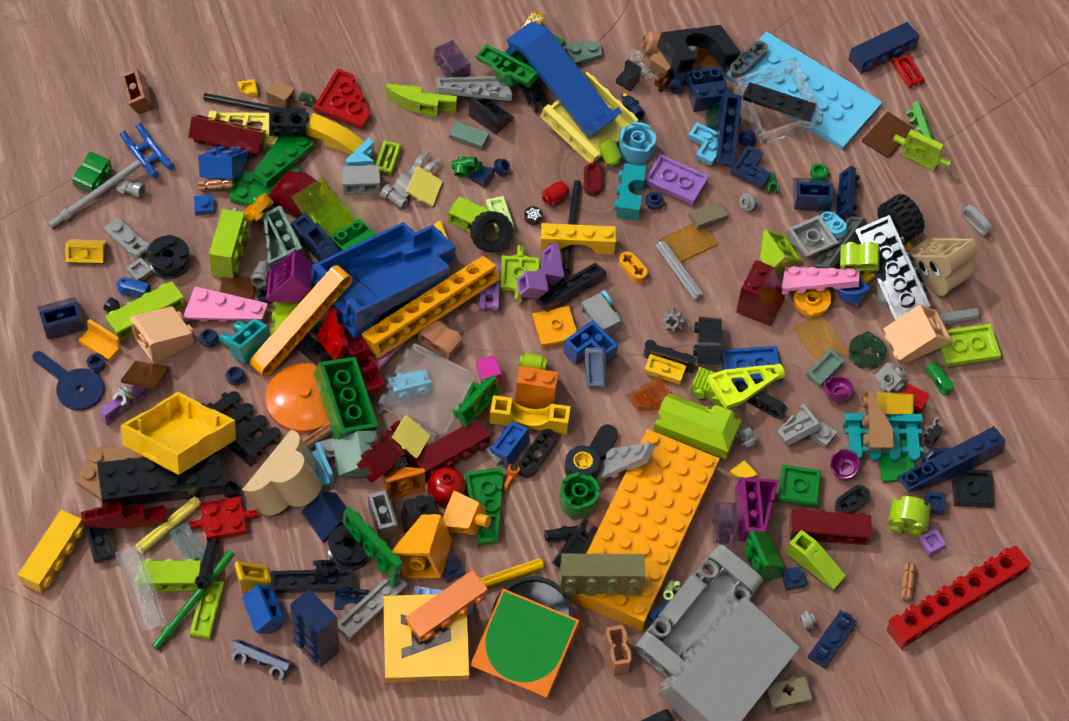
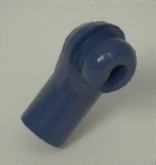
[922,448,948,463]

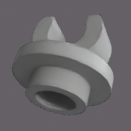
[739,193,760,211]
[113,385,135,406]
[737,427,758,448]

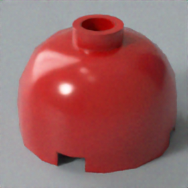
[427,467,466,508]

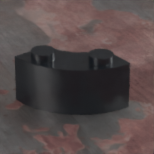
[693,317,722,364]

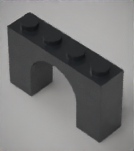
[657,25,741,74]

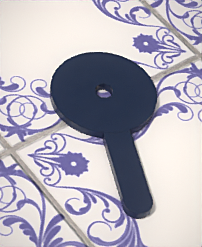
[32,351,104,411]

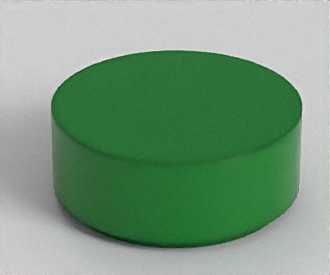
[810,163,829,179]

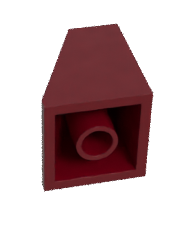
[736,260,785,327]

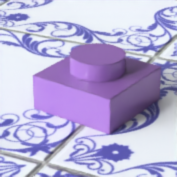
[918,529,947,556]

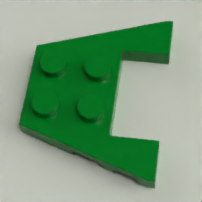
[230,156,300,212]

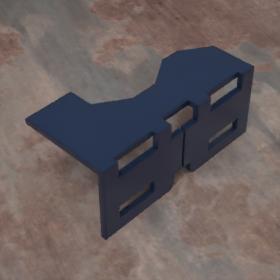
[334,588,370,610]

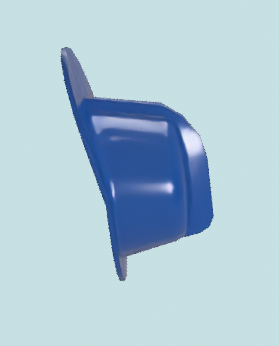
[837,278,869,307]

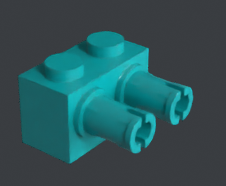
[219,318,270,365]

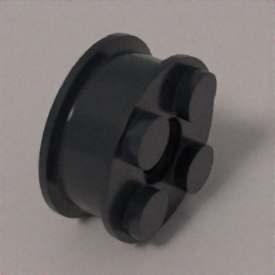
[147,235,190,279]
[328,524,371,570]

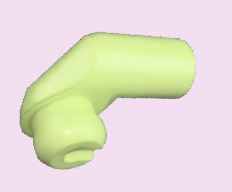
[663,580,680,600]

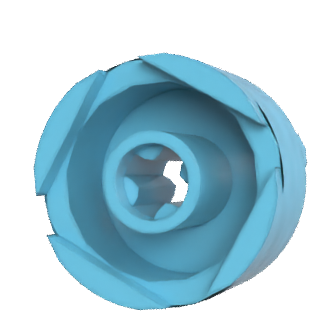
[618,122,656,165]

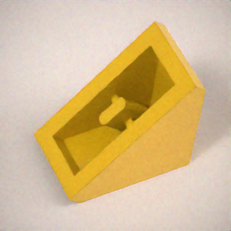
[876,392,914,414]
[235,561,271,593]

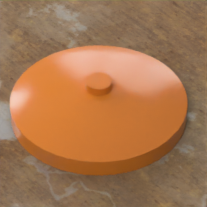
[266,363,329,434]

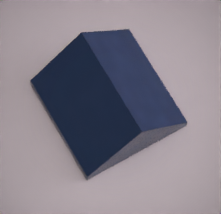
[302,492,347,543]

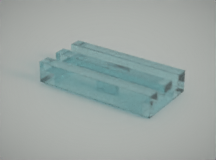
[168,523,205,561]

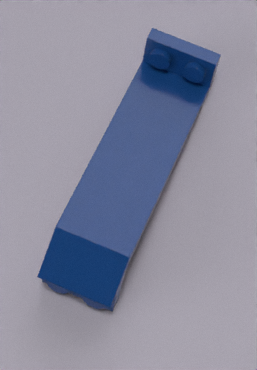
[505,21,622,139]

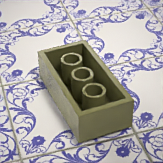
[559,553,645,596]

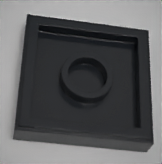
[952,469,994,508]

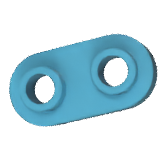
[820,211,848,238]

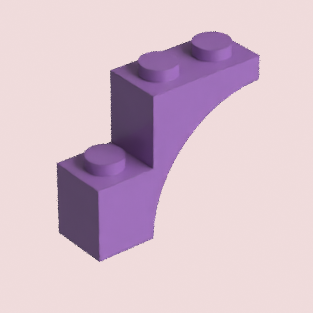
[516,243,564,299]

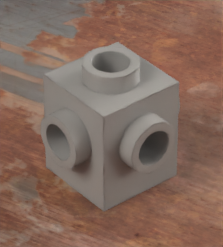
[874,363,909,393]

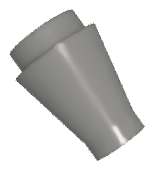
[250,261,269,288]

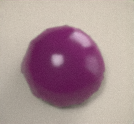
[824,376,854,403]
[830,448,861,481]

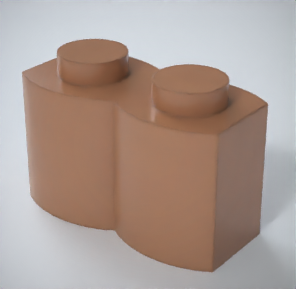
[418,320,463,361]
[605,625,631,675]

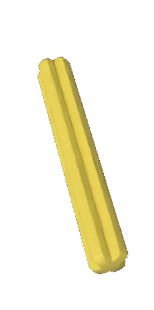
[136,497,201,554]

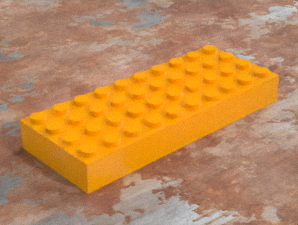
[569,429,720,632]

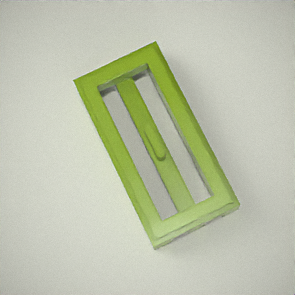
[375,140,401,176]

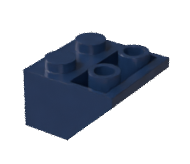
[687,67,730,112]
[793,178,833,211]
[38,297,85,339]

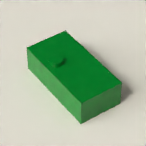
[313,357,378,440]

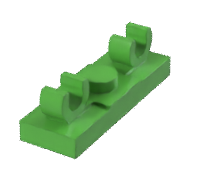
[906,101,935,140]

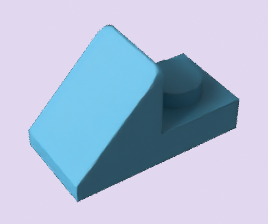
[345,138,375,166]

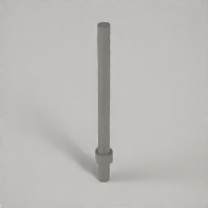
[48,160,142,229]

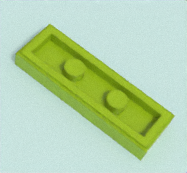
[190,580,224,640]

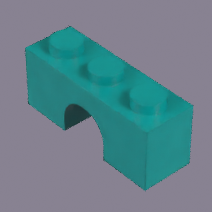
[614,163,646,221]

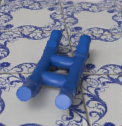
[119,122,175,178]

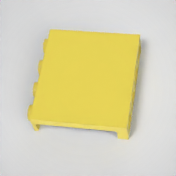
[540,72,638,163]

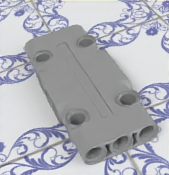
[634,544,763,678]

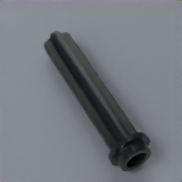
[195,537,219,589]

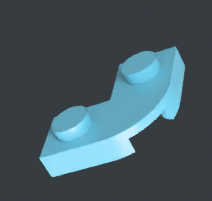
[688,122,717,166]

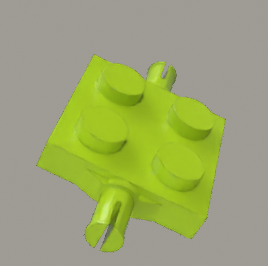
[893,129,951,171]
[500,245,539,303]

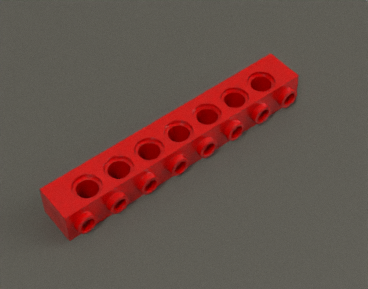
[886,545,1031,649]

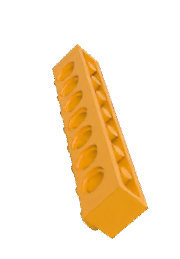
[362,256,500,358]

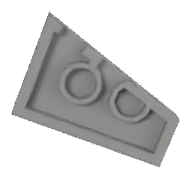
[595,442,655,484]

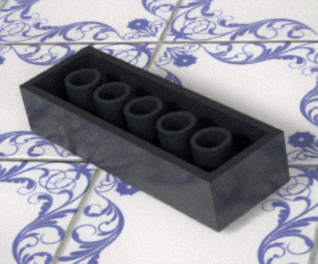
[97,451,224,506]

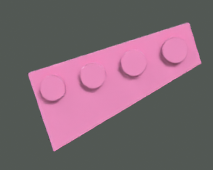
[782,266,860,295]
[183,287,268,323]

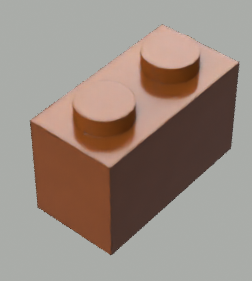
[121,68,154,114]

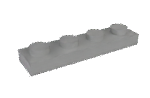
[338,576,408,641]

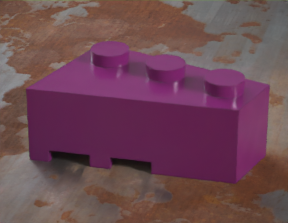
[735,477,779,542]

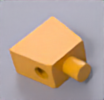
[442,491,491,535]

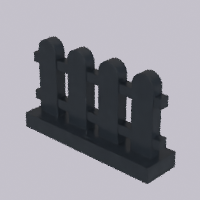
[201,391,280,467]

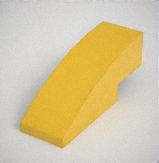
[306,113,364,154]

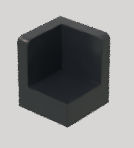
[615,59,642,91]

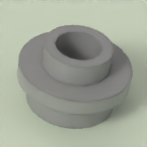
[800,610,817,630]

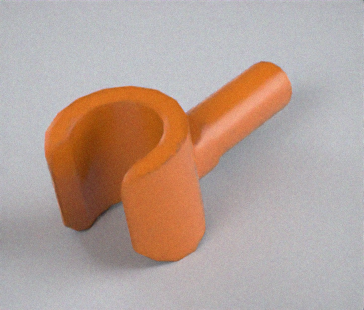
[502,464,520,492]

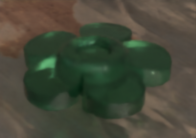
[299,92,317,107]

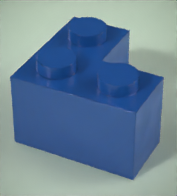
[563,320,618,365]

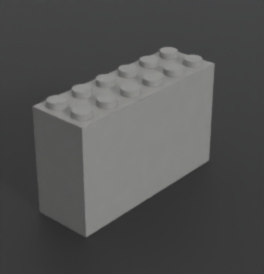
[657,596,800,721]

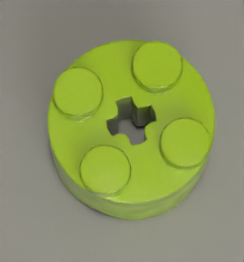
[888,496,931,537]

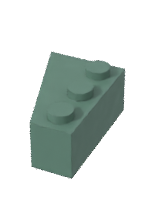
[264,205,306,270]

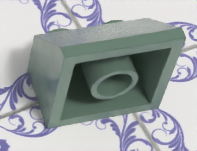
[332,431,378,478]

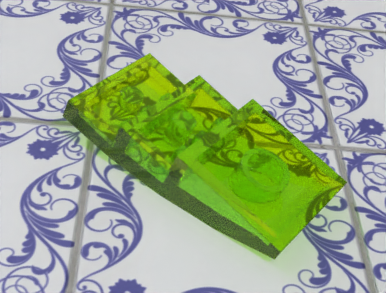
[292,177,356,238]

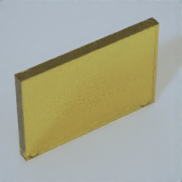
[660,224,718,263]
[793,315,848,362]

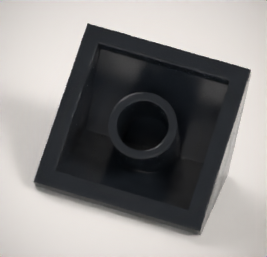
[469,98,514,135]

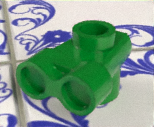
[451,156,483,178]

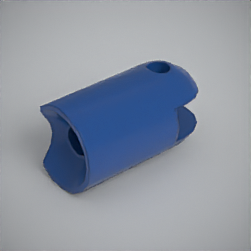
[116,277,151,298]

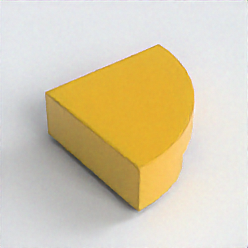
[237,79,258,97]
[729,460,757,479]

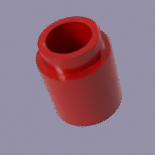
[542,181,569,206]

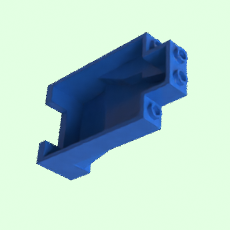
[310,222,456,338]

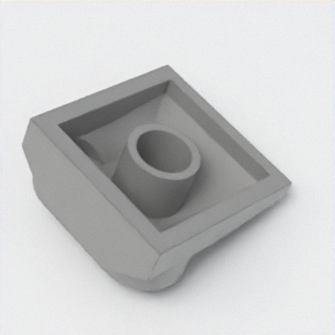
[787,215,839,258]

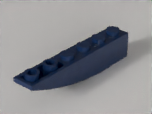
[897,426,1006,493]

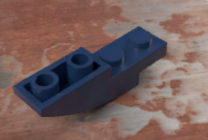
[291,213,339,262]

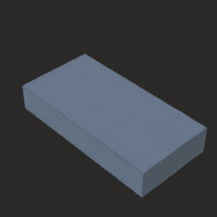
[585,347,607,387]

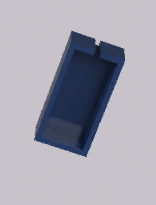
[290,589,340,667]

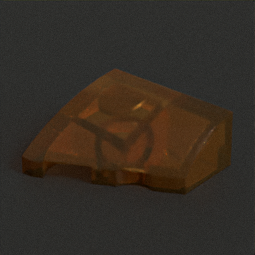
[626,376,673,411]

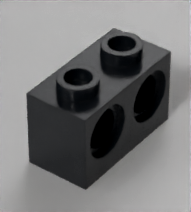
[269,107,306,137]

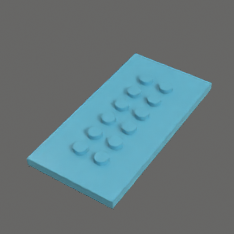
[726,31,882,150]

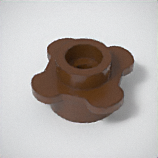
[654,72,671,92]

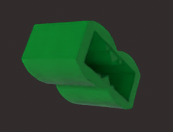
[72,152,112,193]

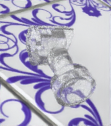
[628,49,654,81]

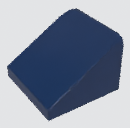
[469,166,495,188]

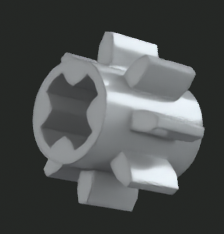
[661,307,686,332]

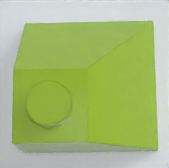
[760,229,803,274]

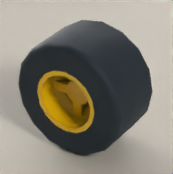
[564,445,601,479]

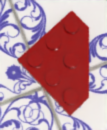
[314,68,370,130]

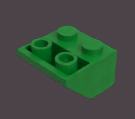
[329,218,377,252]
[743,530,784,583]

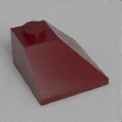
[268,170,321,218]

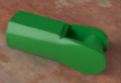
[925,361,954,395]

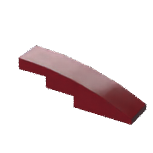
[344,329,386,396]
[81,502,168,528]

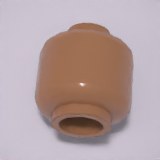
[641,31,661,55]

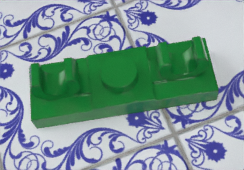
[452,376,500,427]

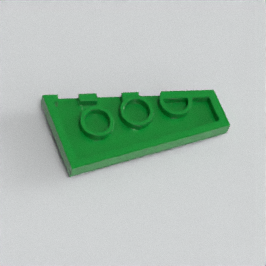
[253,136,315,187]
[465,467,504,546]
[342,507,403,588]

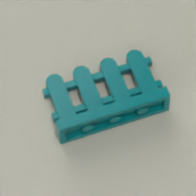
[842,413,924,462]

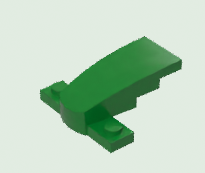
[476,34,567,87]

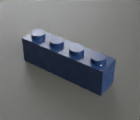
[848,22,920,74]

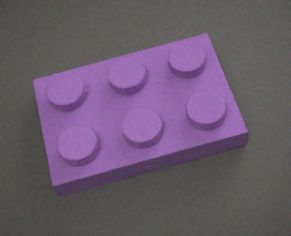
[644,154,709,206]

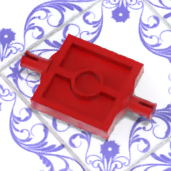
[189,496,258,541]

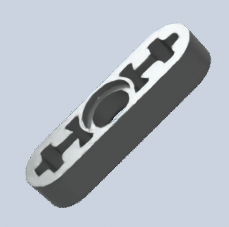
[729,41,768,79]

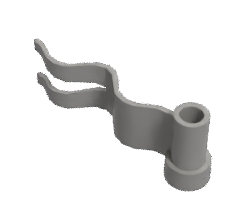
[380,150,441,209]

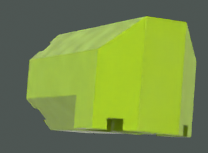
[653,393,741,459]

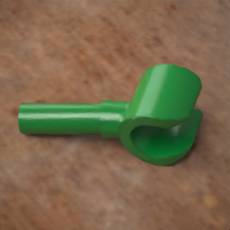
[767,172,779,194]

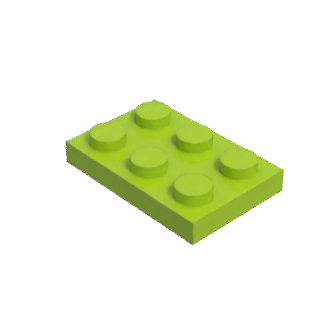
[939,324,1001,367]

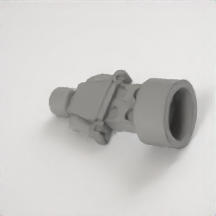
[112,179,146,198]

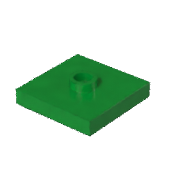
[777,464,821,508]

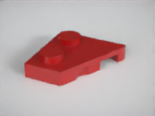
[317,308,349,360]

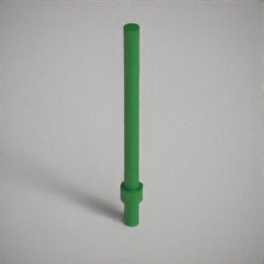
[151,550,235,650]

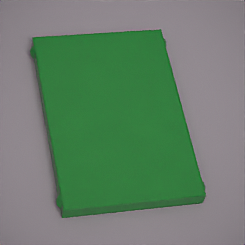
[878,435,915,483]

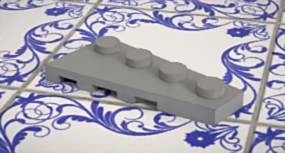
[435,76,512,101]

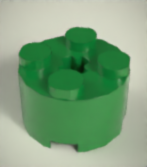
[559,472,600,520]

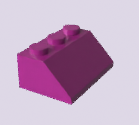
[266,249,311,302]

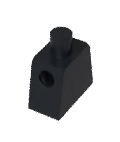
[401,495,439,533]

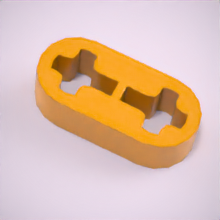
[619,252,647,283]

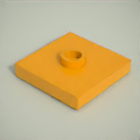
[532,306,577,348]

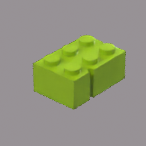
[209,209,249,278]

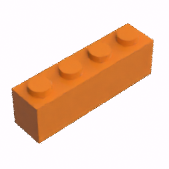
[405,570,488,642]

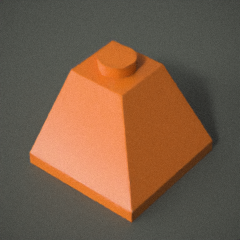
[380,466,425,500]

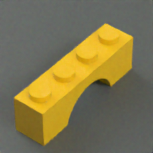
[540,223,616,254]
[490,395,571,435]

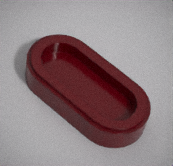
[584,163,602,196]

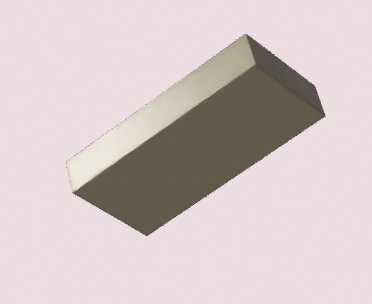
[688,202,729,229]

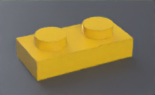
[644,354,686,385]

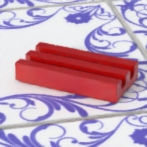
[892,54,925,89]

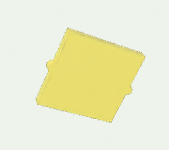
[406,166,442,207]
[392,415,430,458]

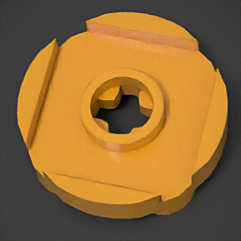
[243,193,274,225]
[793,288,831,319]

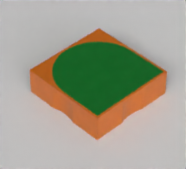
[470,589,581,699]

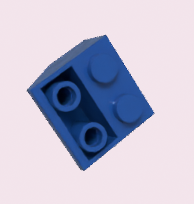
[198,146,248,179]

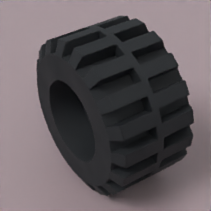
[877,194,925,243]

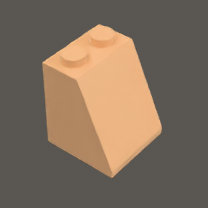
[883,304,953,363]
[130,306,194,364]

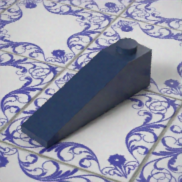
[716,93,742,166]

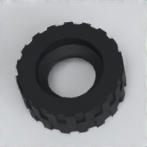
[470,211,513,253]

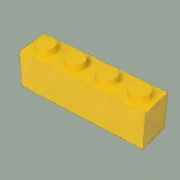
[18,509,85,593]

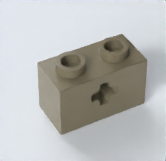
[763,676,812,715]

